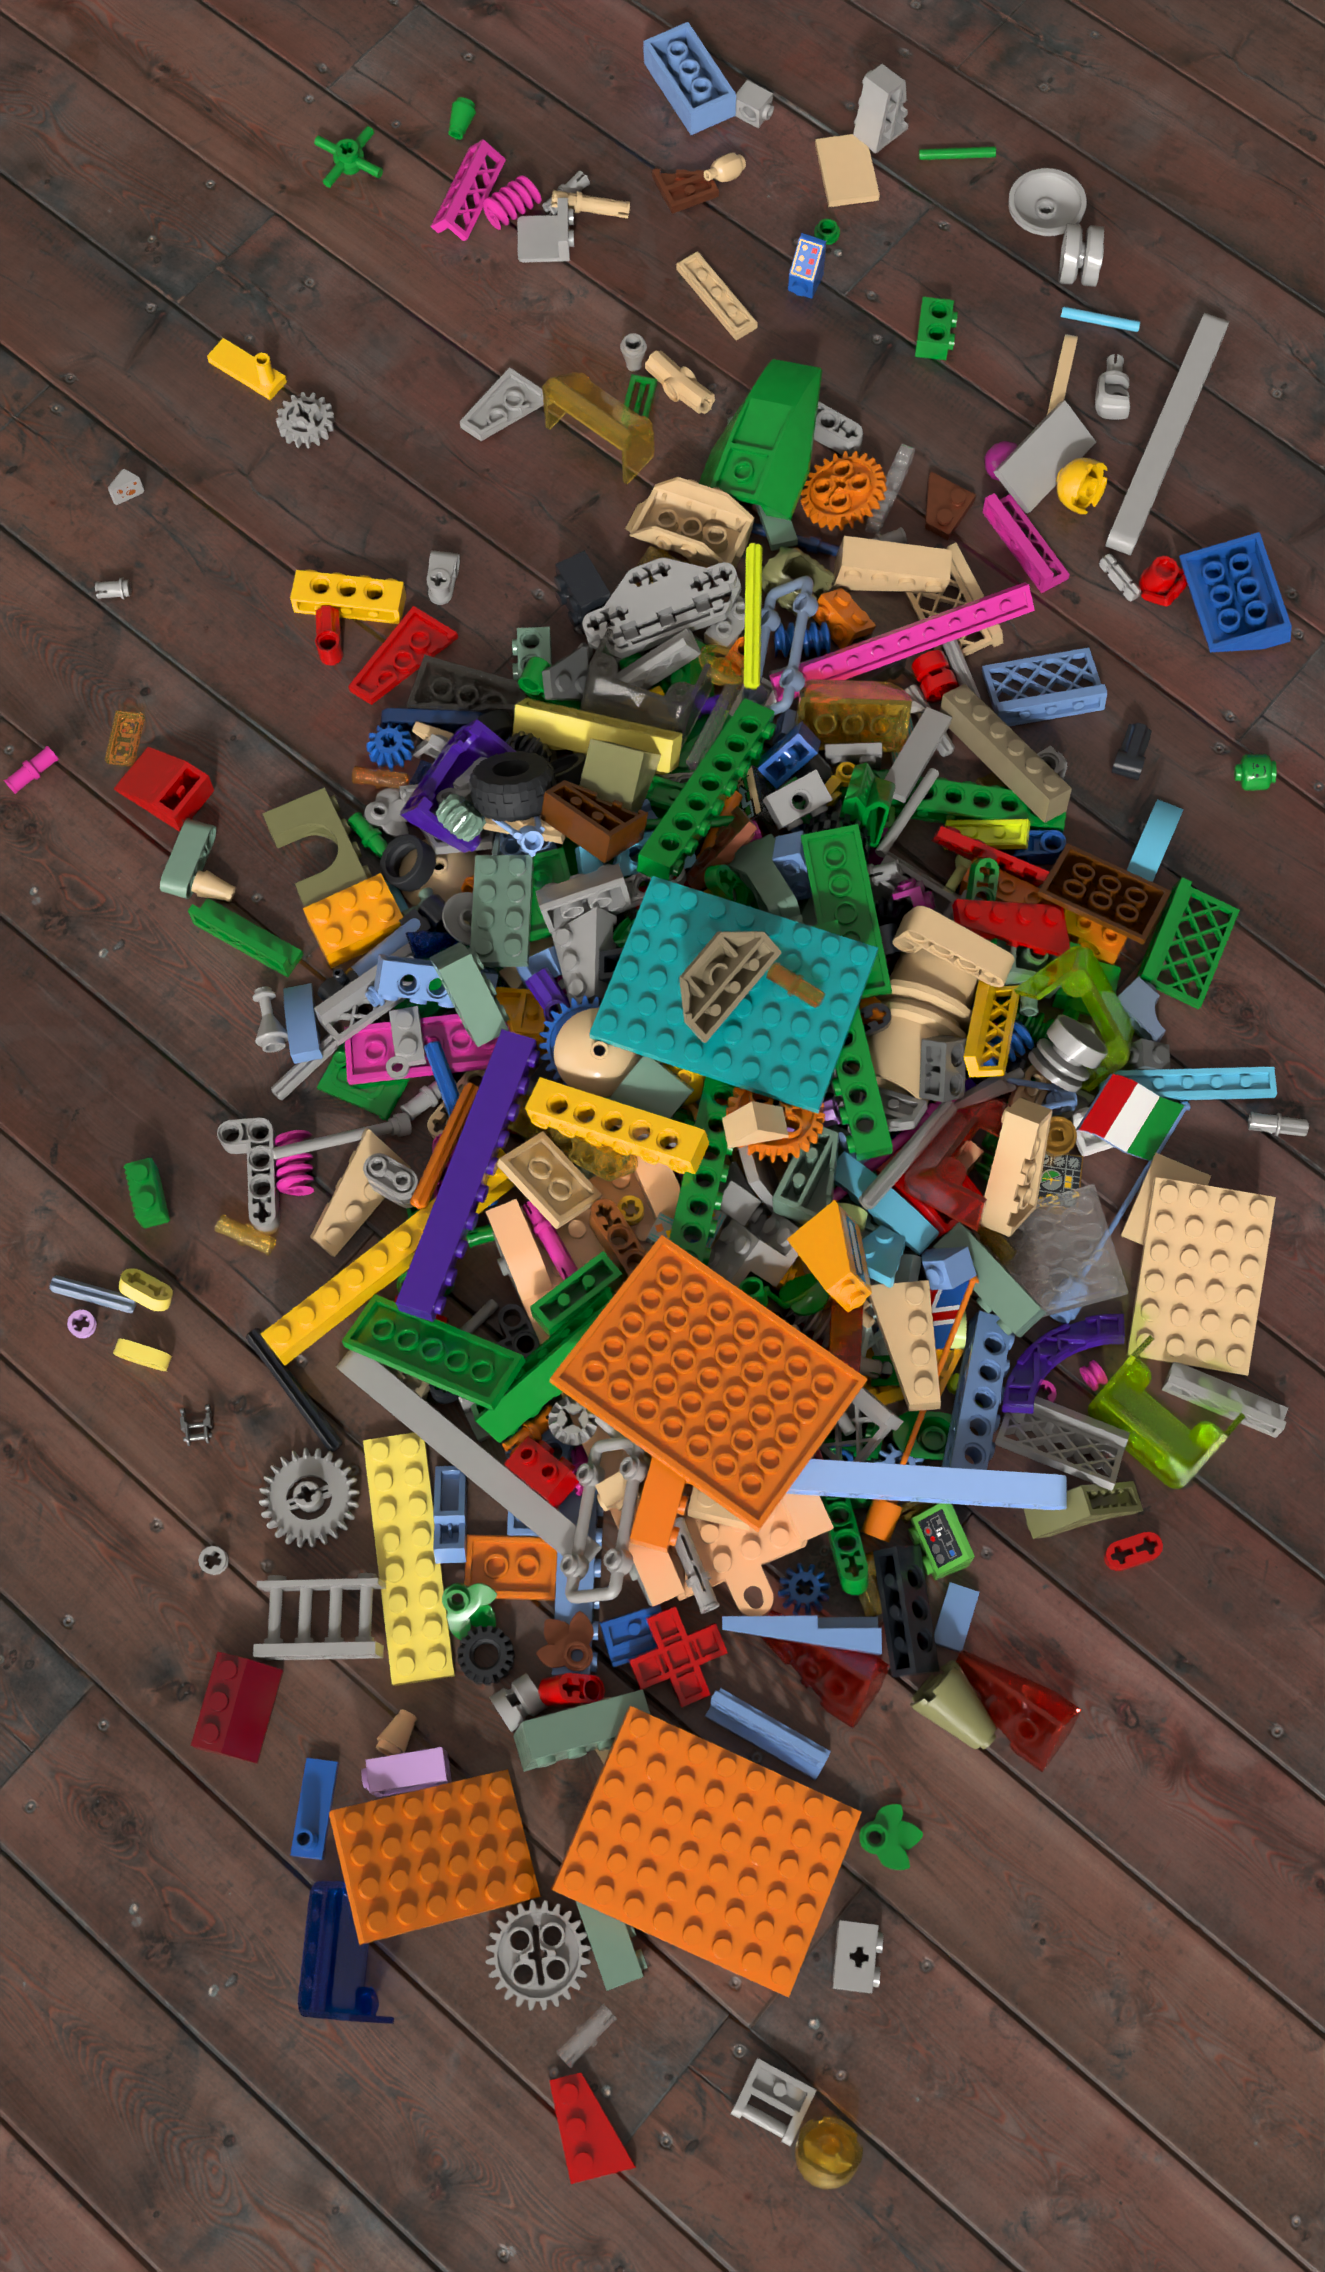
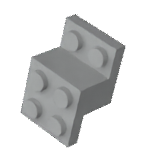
[708,1213,799,1288]

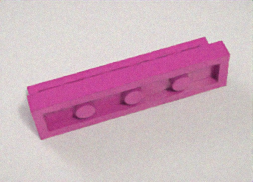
[431,139,506,241]
[982,493,1070,593]

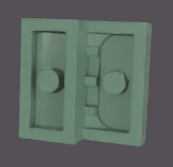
[609,1056,694,1136]

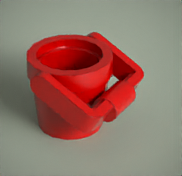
[1139,556,1187,606]

